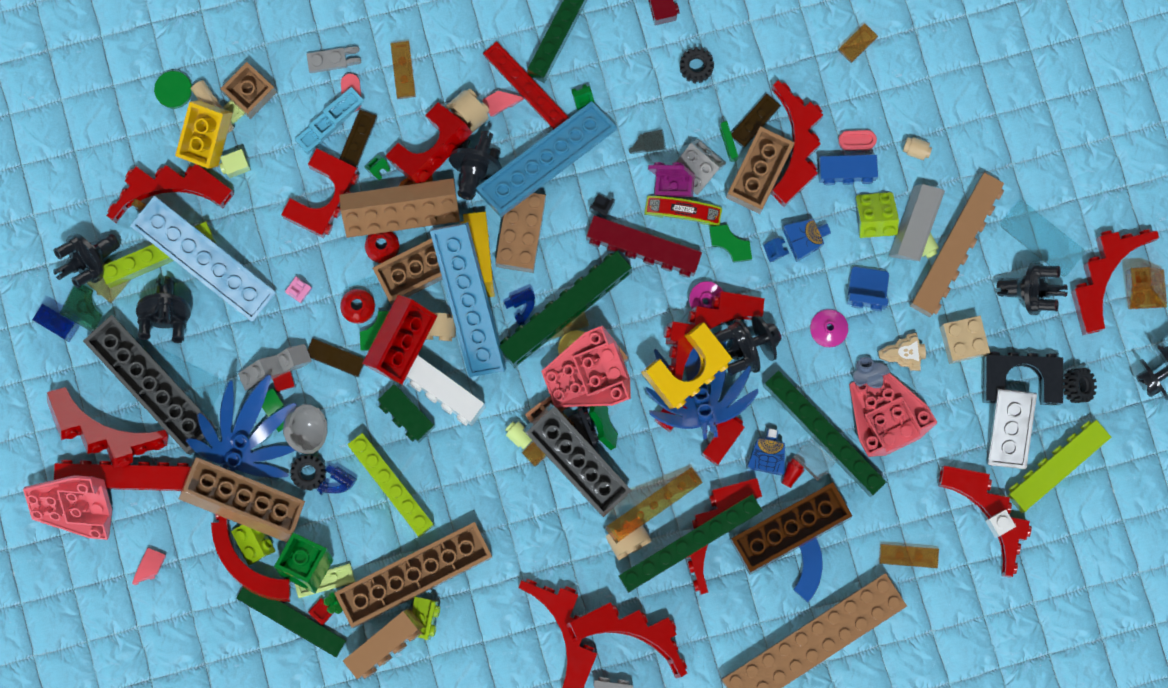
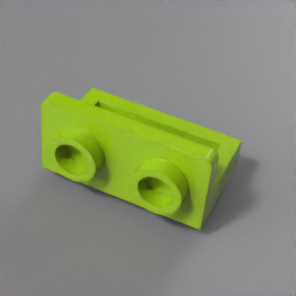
[231,525,275,566]
[412,597,440,640]

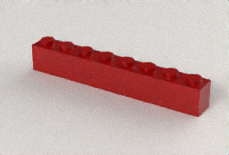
[54,460,191,491]

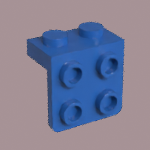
[847,267,889,311]

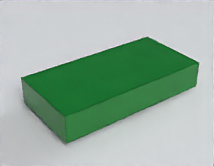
[719,121,739,162]

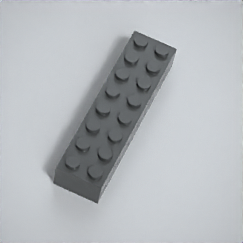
[83,315,218,455]

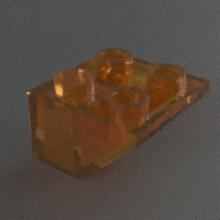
[1125,267,1167,309]

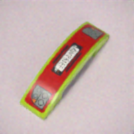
[644,196,722,226]

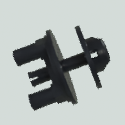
[713,315,782,376]
[1136,344,1168,401]

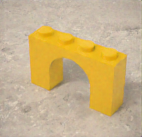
[641,323,732,409]

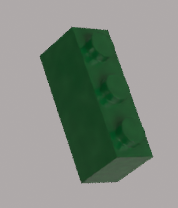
[378,384,435,443]

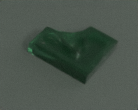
[59,285,102,332]

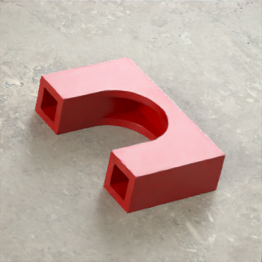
[385,103,472,184]
[281,148,360,239]
[655,395,745,466]

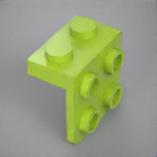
[856,192,899,238]

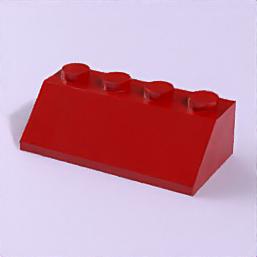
[362,295,438,385]

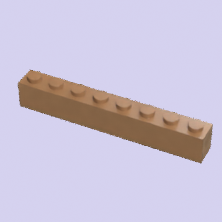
[910,172,1004,317]

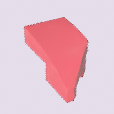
[482,91,524,117]
[132,548,166,585]

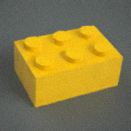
[175,100,233,169]

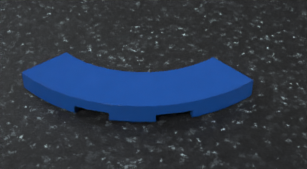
[793,538,823,603]

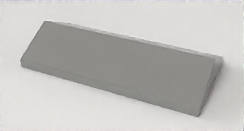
[889,184,945,261]

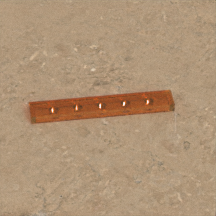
[605,467,703,544]

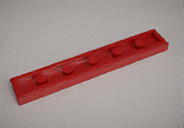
[483,41,569,130]

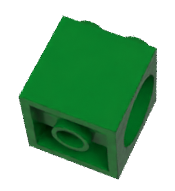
[274,532,334,593]

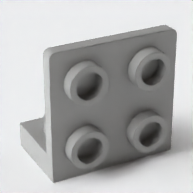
[676,139,726,195]

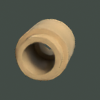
[903,137,932,161]

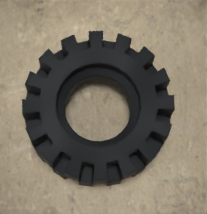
[679,47,714,84]
[1062,368,1097,403]
[290,455,326,491]

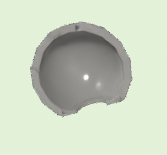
[283,404,327,454]

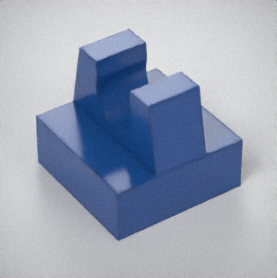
[763,238,789,262]

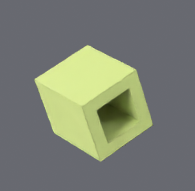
[219,149,251,179]

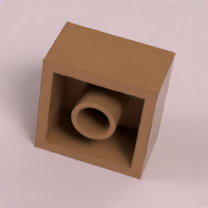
[220,62,277,120]

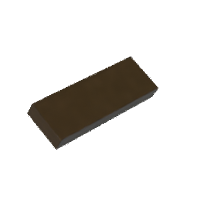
[731,93,781,148]
[340,110,378,168]
[307,338,364,378]

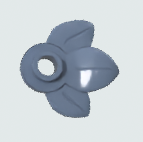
[853,357,890,388]

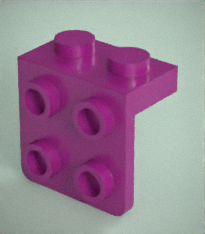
[648,162,695,197]

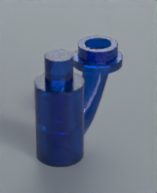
[503,287,536,326]
[317,464,357,495]

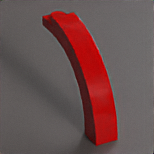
[211,514,290,602]

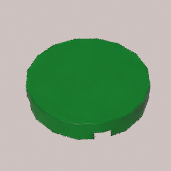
[154,71,192,109]

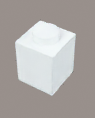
[986,510,1016,538]

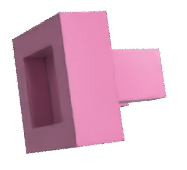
[285,277,312,303]

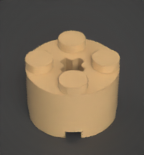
[446,89,490,133]
[426,312,456,341]
[605,518,652,560]

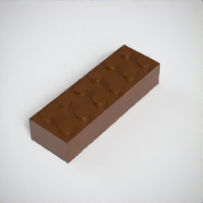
[731,482,852,575]

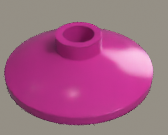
[689,281,724,309]
[810,309,848,348]

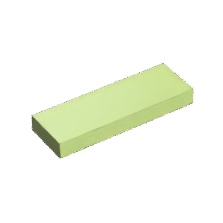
[295,564,355,598]

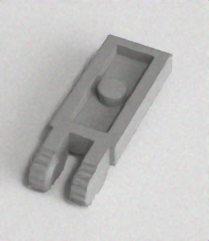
[307,47,361,73]

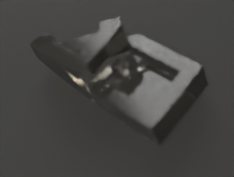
[629,130,666,154]

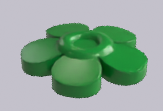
[324,592,343,614]

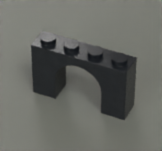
[983,352,1063,405]

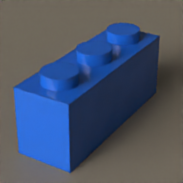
[818,155,878,185]

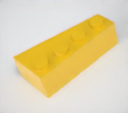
[460,212,495,297]

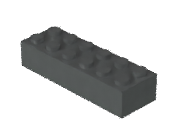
[523,404,632,517]

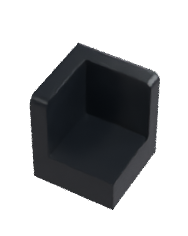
[589,194,615,219]

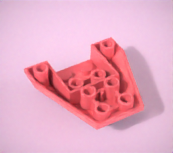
[541,326,631,407]
[849,373,937,457]
[23,476,112,540]

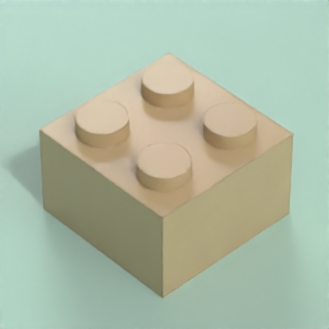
[940,315,990,364]

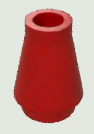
[781,458,806,488]

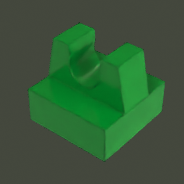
[571,84,595,110]
[364,154,390,180]

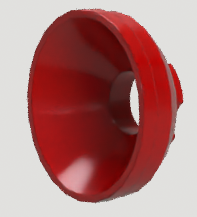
[365,232,399,263]
[340,289,375,324]

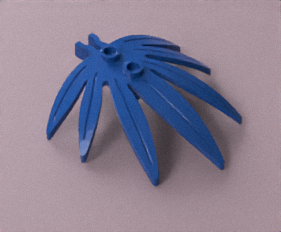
[645,342,758,440]
[186,374,297,477]

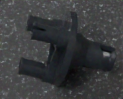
[449,131,502,200]
[53,233,120,288]
[996,262,1068,315]
[136,276,191,343]

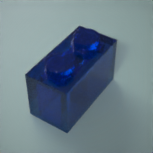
[32,304,80,342]

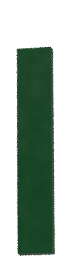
[236,587,346,658]

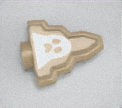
[878,333,926,371]

